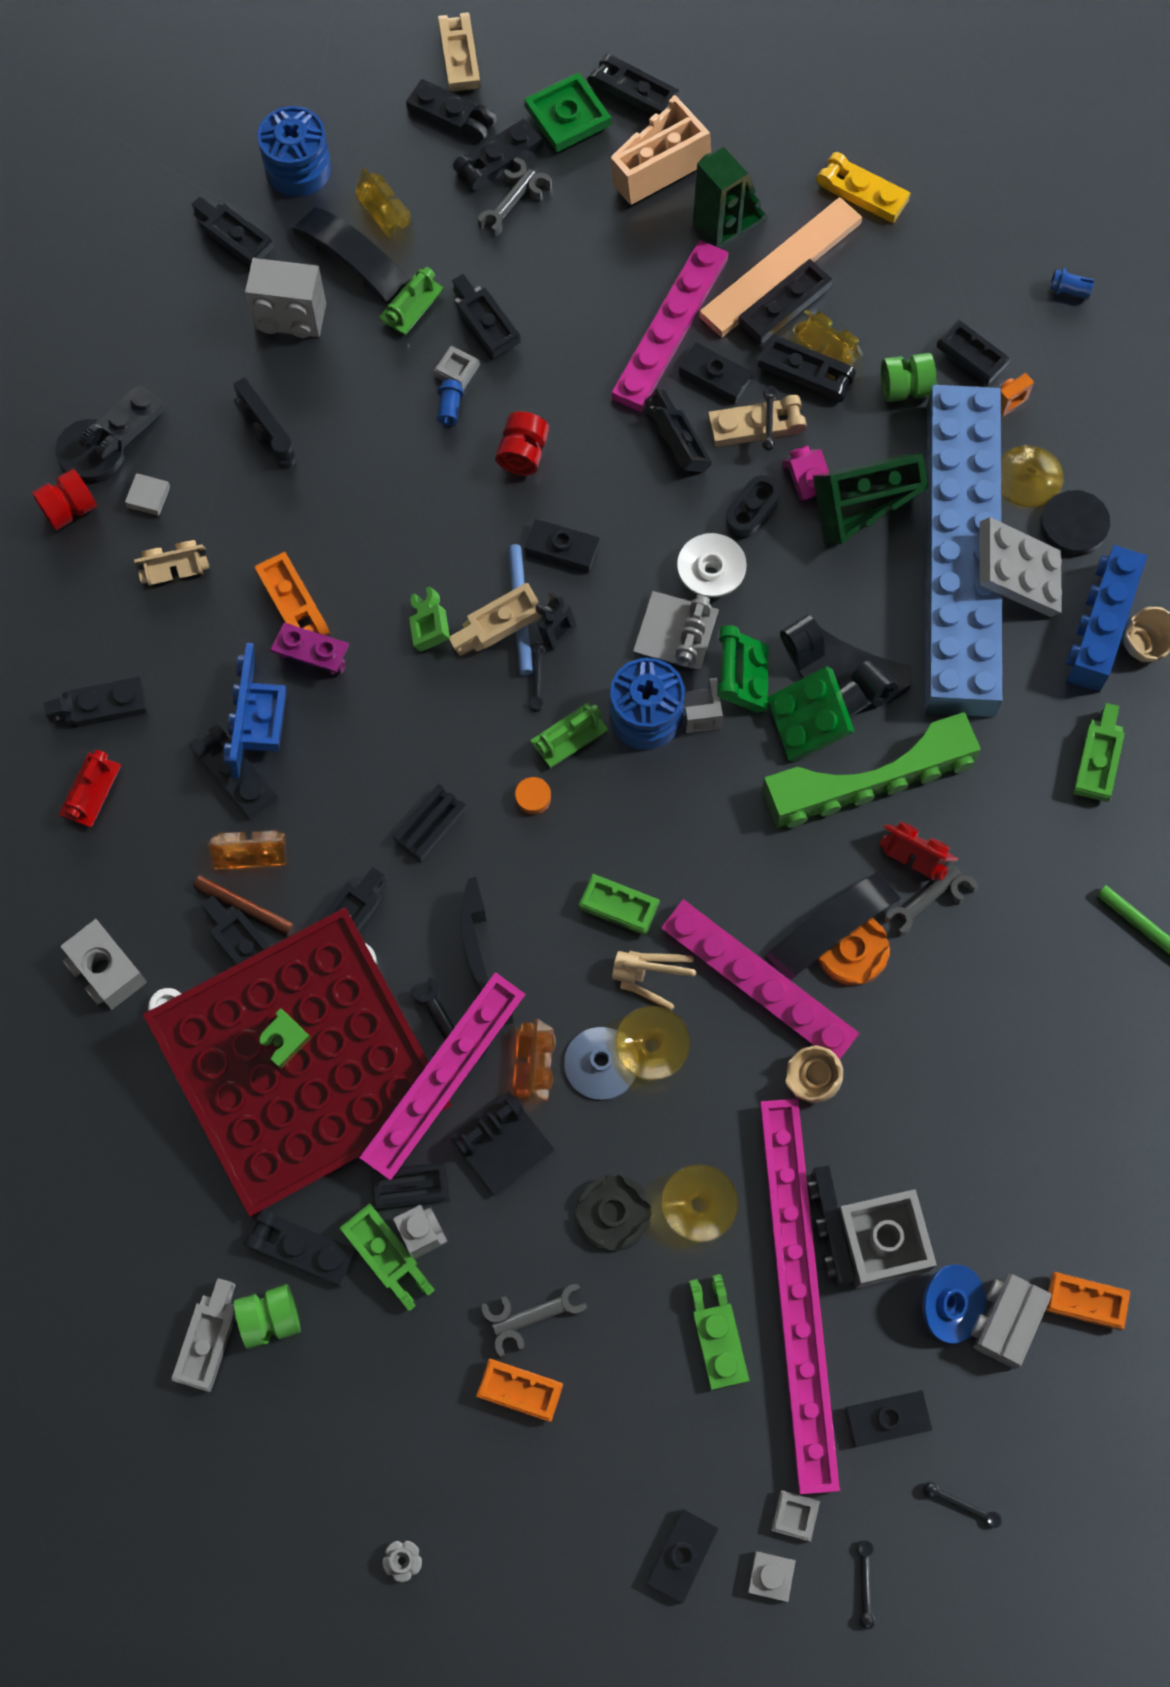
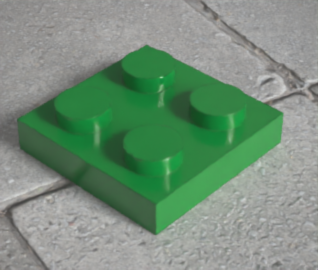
[524,72,611,153]
[767,666,855,762]

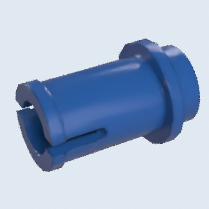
[1049,268,1094,300]
[436,379,464,426]

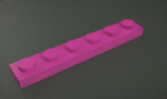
[612,240,729,412]
[661,899,860,1059]
[360,972,526,1180]

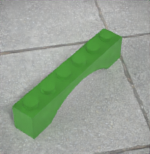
[762,712,981,828]

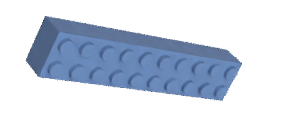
[925,385,1003,717]

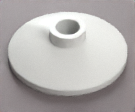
[677,533,747,597]

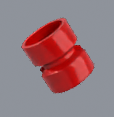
[495,411,550,476]
[32,468,97,531]

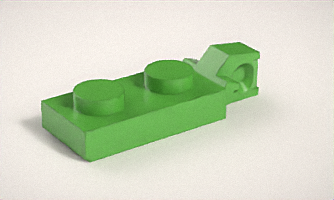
[1073,703,1125,802]

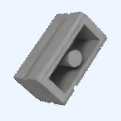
[971,1274,1052,1369]

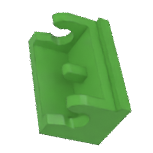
[260,1008,311,1068]

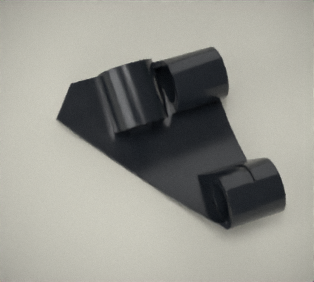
[780,614,912,717]

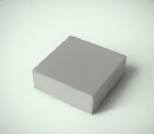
[434,346,480,390]
[125,473,170,516]
[771,1490,820,1542]

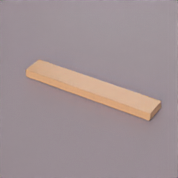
[699,197,862,338]

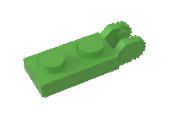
[340,1204,435,1311]
[689,1274,749,1391]

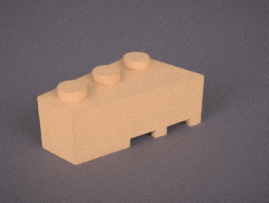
[610,95,711,205]

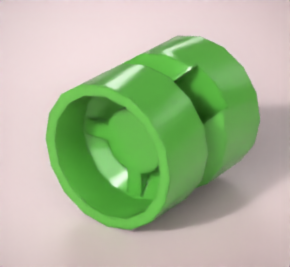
[880,353,937,402]
[234,1284,301,1350]

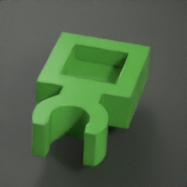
[409,586,450,652]

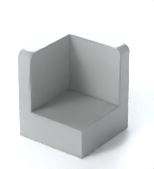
[683,678,723,733]

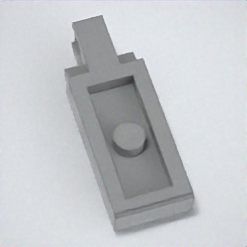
[172,1278,236,1392]

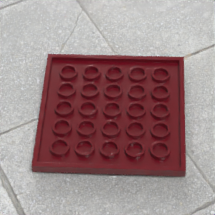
[143,907,452,1217]

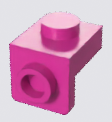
[781,445,829,500]

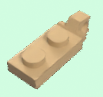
[449,583,542,656]

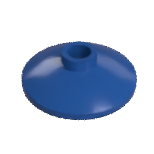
[922,1264,986,1344]

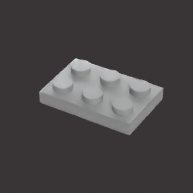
[979,517,1062,617]

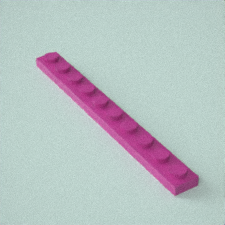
[760,1099,840,1495]

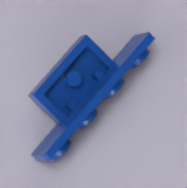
[224,643,287,778]

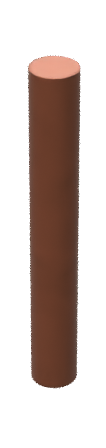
[193,875,295,937]

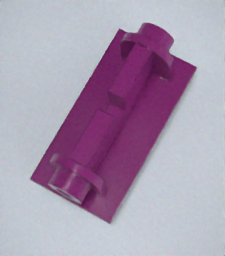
[270,622,349,674]

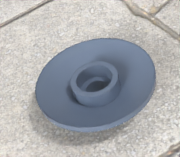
[564,1027,638,1101]

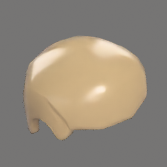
[1122,606,1170,662]
[785,1045,843,1103]

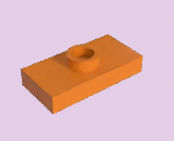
[1045,1272,1131,1331]
[476,1358,564,1423]

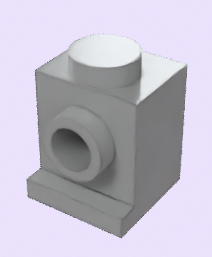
[393,1205,448,1259]

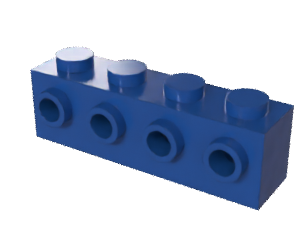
[1066,545,1148,693]

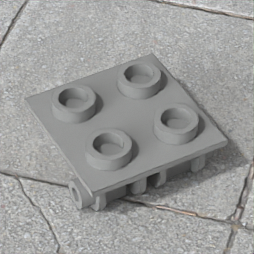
[633,591,719,671]

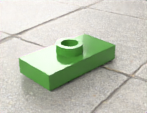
[579,874,660,936]

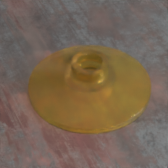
[1001,445,1064,507]
[615,1006,690,1080]
[662,1164,738,1242]

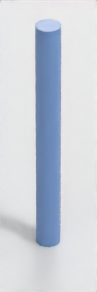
[508,544,533,676]

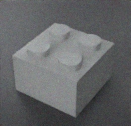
[245,258,326,338]
[839,1189,937,1289]

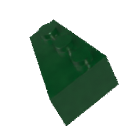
[693,147,767,248]
[813,454,928,544]

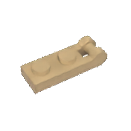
[438,12,481,92]
[708,395,807,448]

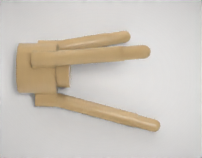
[612,951,696,1010]

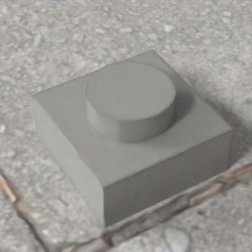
[747,1551,796,1602]

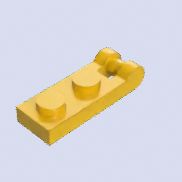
[816,152,911,224]

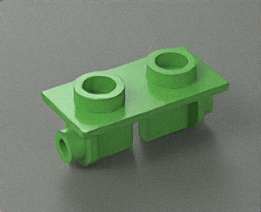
[378,267,444,335]
[530,703,608,768]

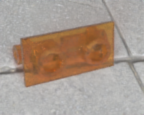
[209,829,286,869]
[513,1019,556,1101]

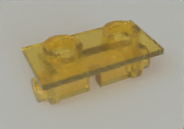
[355,168,412,238]
[794,309,863,366]

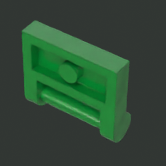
[717,625,769,713]

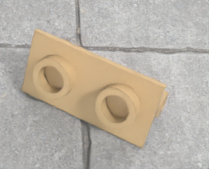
[134,540,210,586]

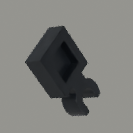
[535,590,577,650]

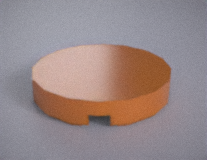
[818,919,890,985]

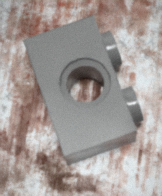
[60,919,147,1010]

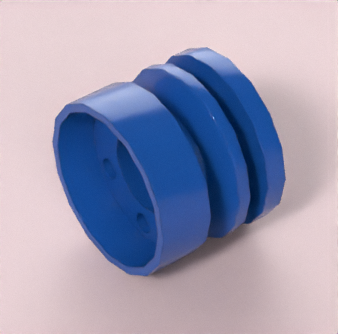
[257,106,332,197]
[610,658,685,749]

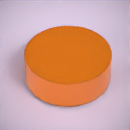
[515,777,551,815]

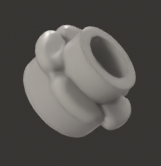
[382,1541,422,1582]

